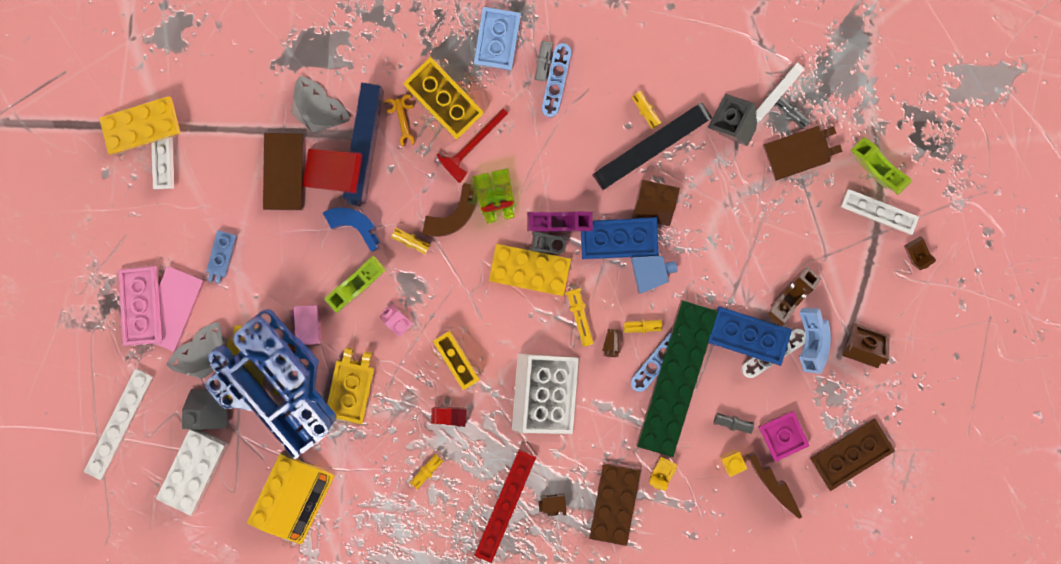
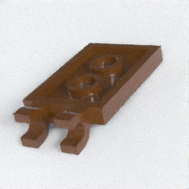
[763,126,843,181]

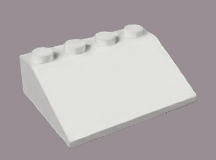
[512,353,579,434]

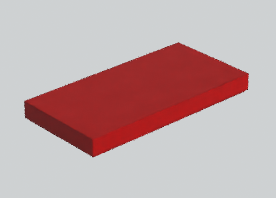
[302,149,362,193]

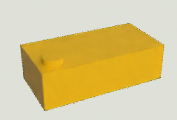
[403,57,484,141]

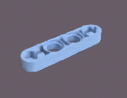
[542,43,571,118]
[630,332,671,392]

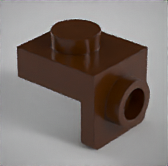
[904,236,936,270]

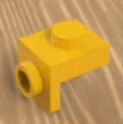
[649,457,678,491]

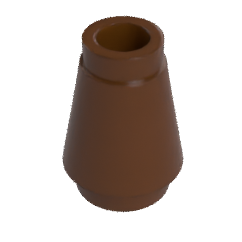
[602,329,621,357]

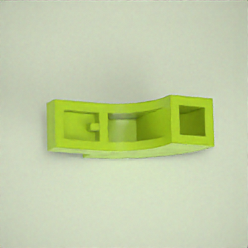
[851,137,912,195]
[324,256,386,313]

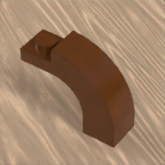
[422,183,475,237]

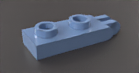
[206,230,237,284]

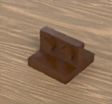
[842,323,890,368]

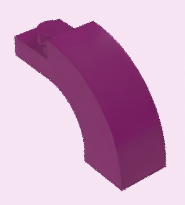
[527,211,593,232]

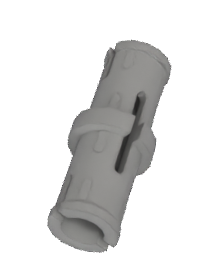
[534,41,553,82]

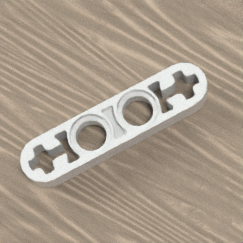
[756,62,805,125]
[741,329,806,378]

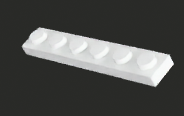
[84,369,154,480]

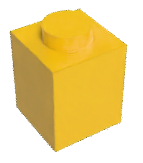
[719,449,747,477]

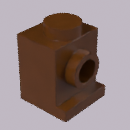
[538,493,567,516]

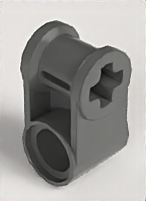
[529,231,566,254]

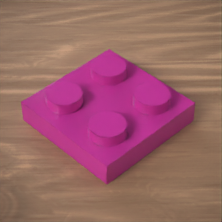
[758,410,810,462]

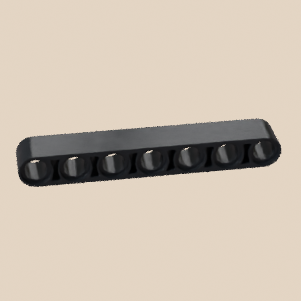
[592,102,712,191]

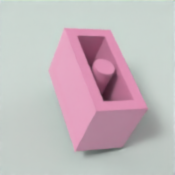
[291,305,321,345]

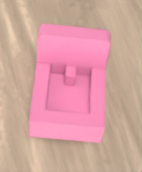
[380,304,413,338]

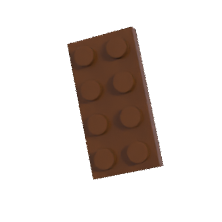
[589,463,641,546]

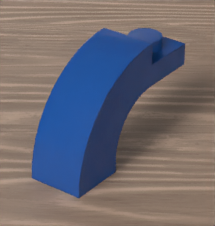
[322,208,380,252]

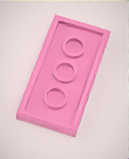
[118,266,162,346]
[156,266,204,352]

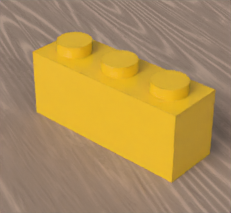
[433,331,480,391]

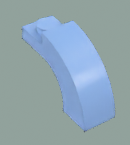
[799,308,831,374]

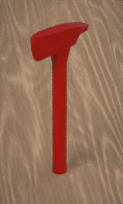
[436,109,508,183]

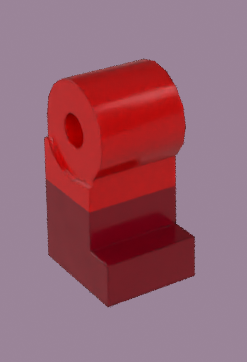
[431,407,467,427]

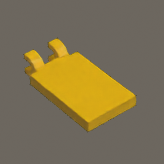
[327,347,375,424]

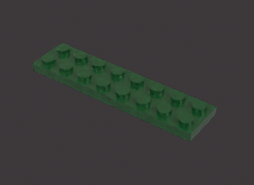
[636,300,718,457]

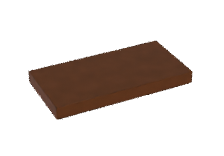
[263,133,303,211]
[809,418,895,491]

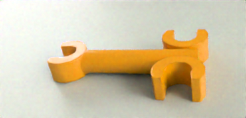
[385,95,415,147]

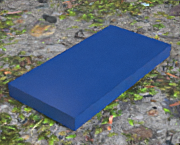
[581,217,659,260]
[708,306,792,366]

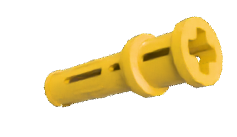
[564,288,594,347]

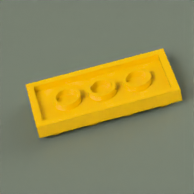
[99,96,181,155]
[489,244,571,296]

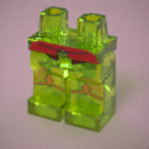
[472,168,516,224]

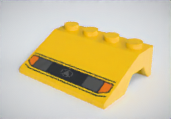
[246,451,335,545]

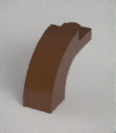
[767,266,822,327]

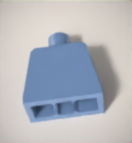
[631,256,678,294]

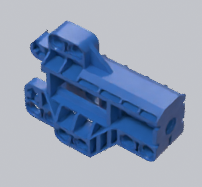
[206,309,336,459]

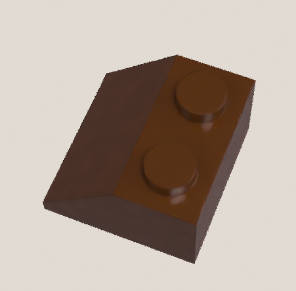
[632,179,680,226]

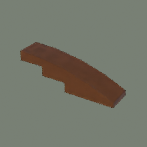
[746,452,802,519]

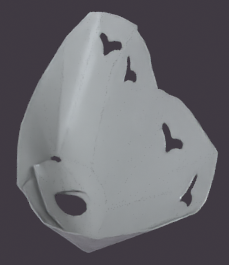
[291,76,350,133]
[167,322,224,379]

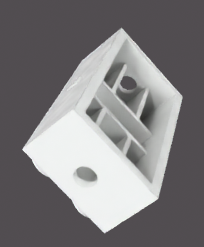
[156,429,229,516]

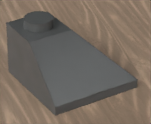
[708,94,756,146]
[182,389,228,430]

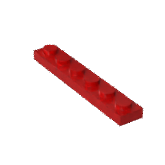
[474,449,536,563]

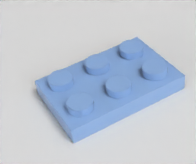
[474,7,521,71]

